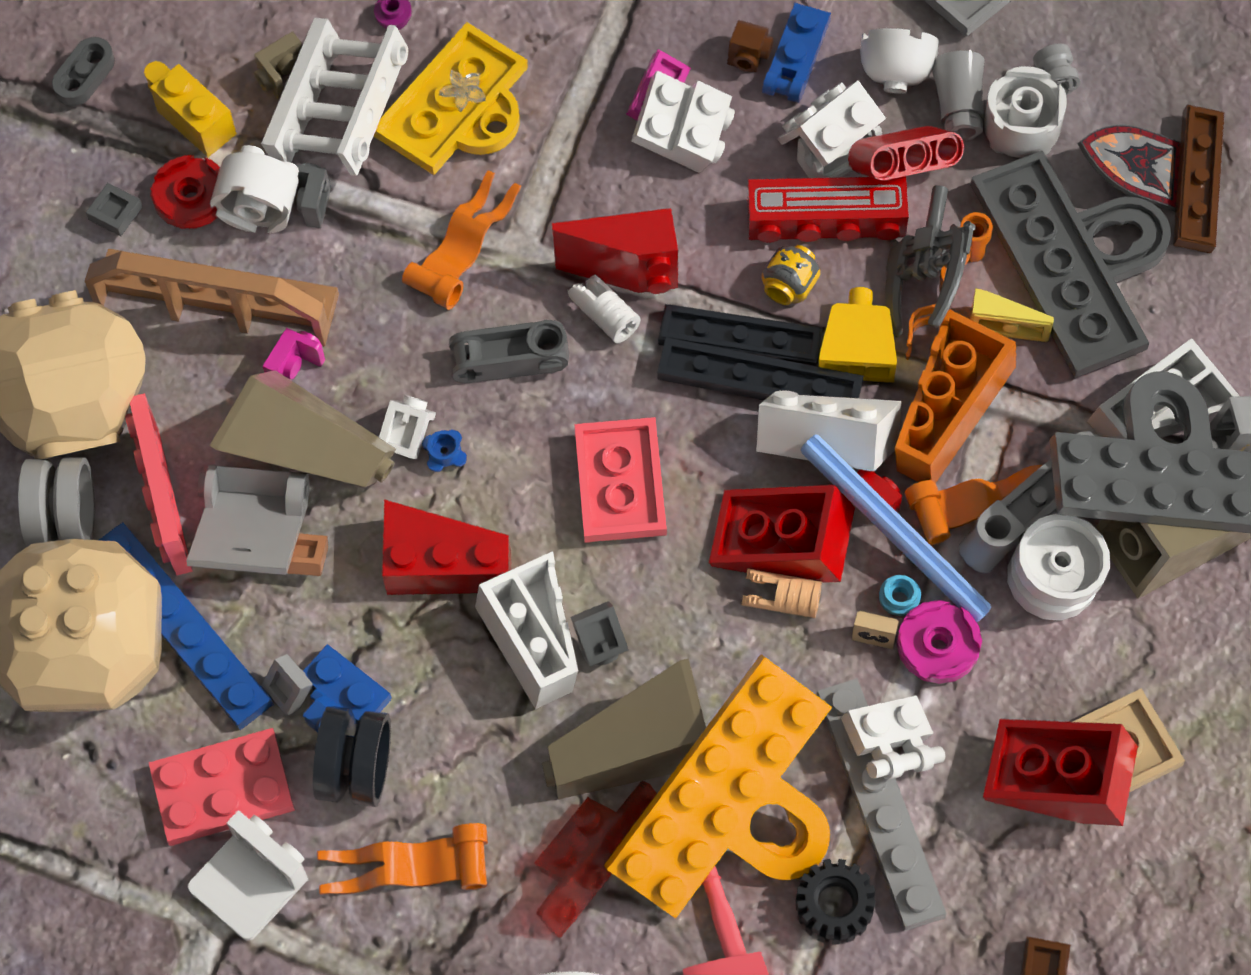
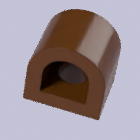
[727,20,774,73]

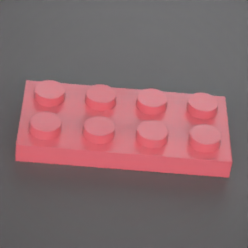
[125,393,193,576]

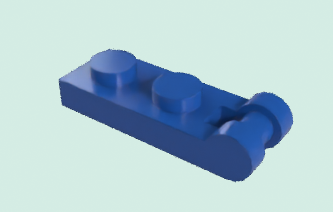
[762,3,831,103]

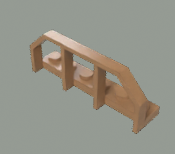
[85,249,339,347]

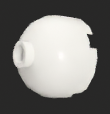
[860,28,939,93]

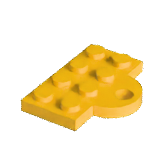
[373,22,528,175]

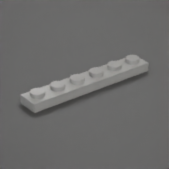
[817,678,947,931]

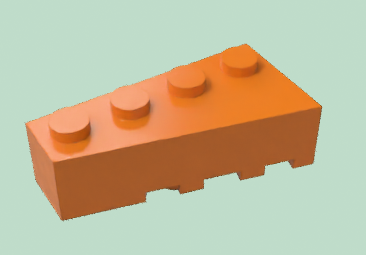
[895,309,1016,482]

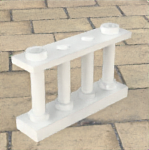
[261,18,409,176]

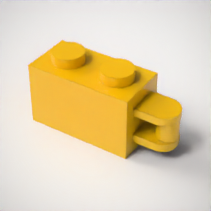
[144,61,237,158]

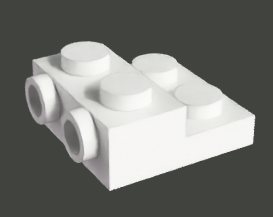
[631,71,735,173]

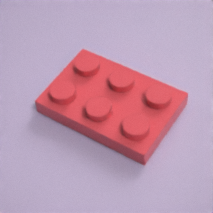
[574,417,667,543]
[149,728,295,846]

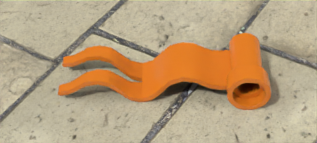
[402,170,522,310]
[906,212,993,360]
[904,465,1042,545]
[317,823,488,894]

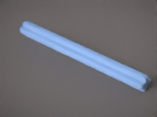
[801,434,991,622]

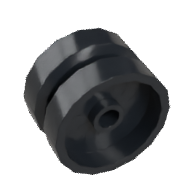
[313,706,391,807]

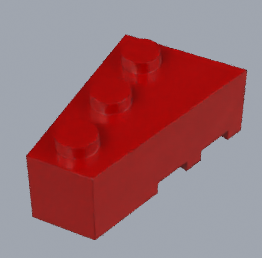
[382,499,511,595]

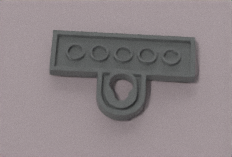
[970,150,1171,378]
[1049,371,1251,533]

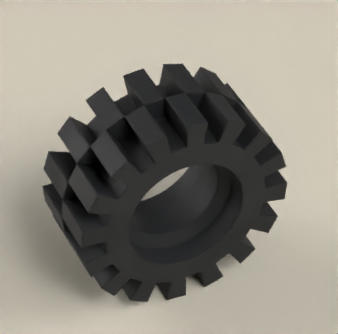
[795,859,876,944]

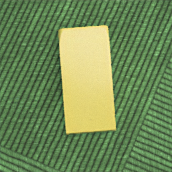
[970,289,1054,342]

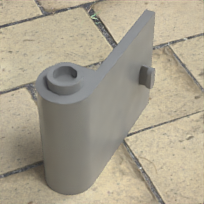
[187,465,309,575]

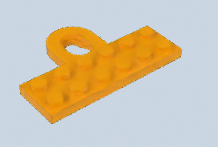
[604,654,832,919]

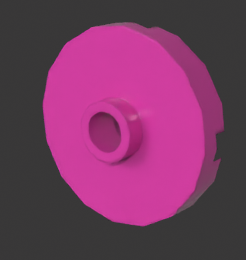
[897,600,982,684]

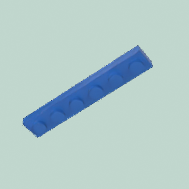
[99,522,274,730]

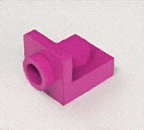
[262,327,325,380]

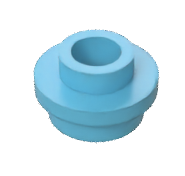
[879,575,921,616]

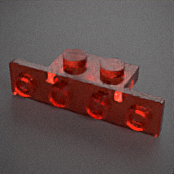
[534,781,657,938]

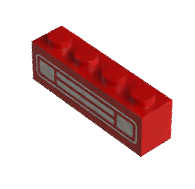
[747,176,909,243]

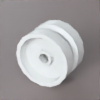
[1007,514,1110,621]

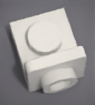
[379,395,436,459]

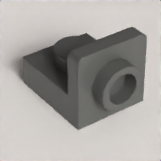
[294,163,331,228]
[570,601,629,667]

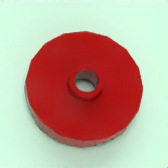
[150,155,220,229]

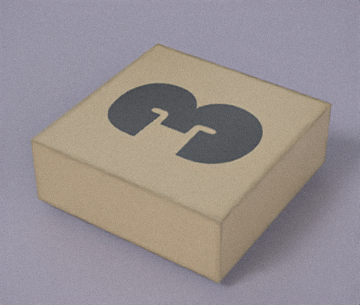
[852,611,899,649]

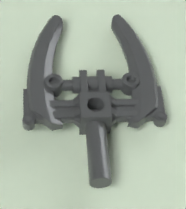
[885,185,975,337]

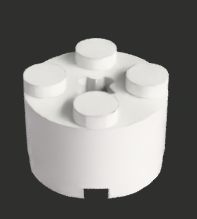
[983,66,1067,158]
[210,145,299,233]

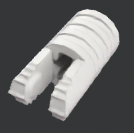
[567,275,641,343]

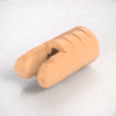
[741,569,822,618]

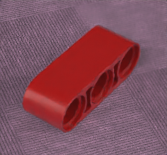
[848,126,964,180]

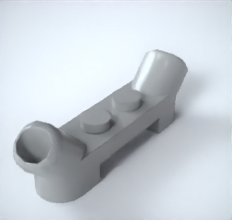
[959,431,1099,573]

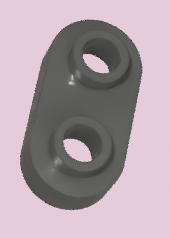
[52,37,115,106]

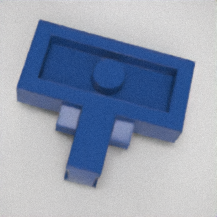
[303,644,392,733]

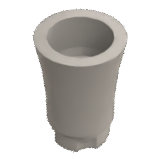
[932,50,985,141]

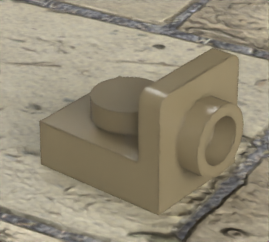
[254,31,302,100]

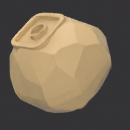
[0,290,145,459]
[0,539,162,712]

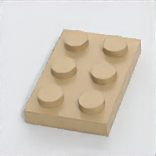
[1073,688,1185,792]

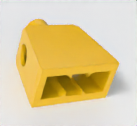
[818,287,897,383]

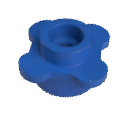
[422,430,467,472]

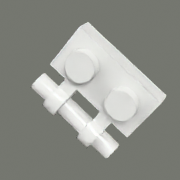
[841,696,945,780]

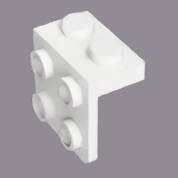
[777,81,886,167]
[188,810,308,941]

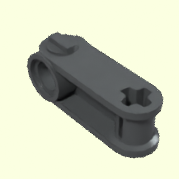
[449,320,569,383]

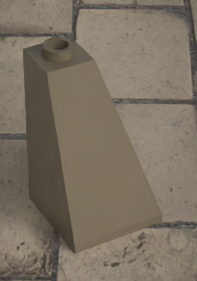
[209,370,396,487]
[1096,519,1251,599]
[542,658,706,800]

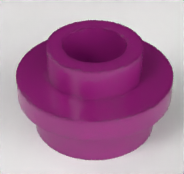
[374,0,412,30]

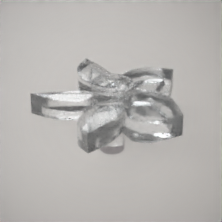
[439,70,486,112]

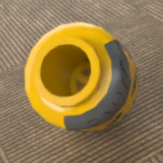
[761,245,820,306]

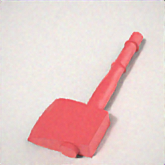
[683,866,769,975]

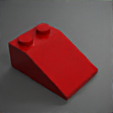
[552,208,678,294]
[709,485,855,583]
[983,719,1138,826]

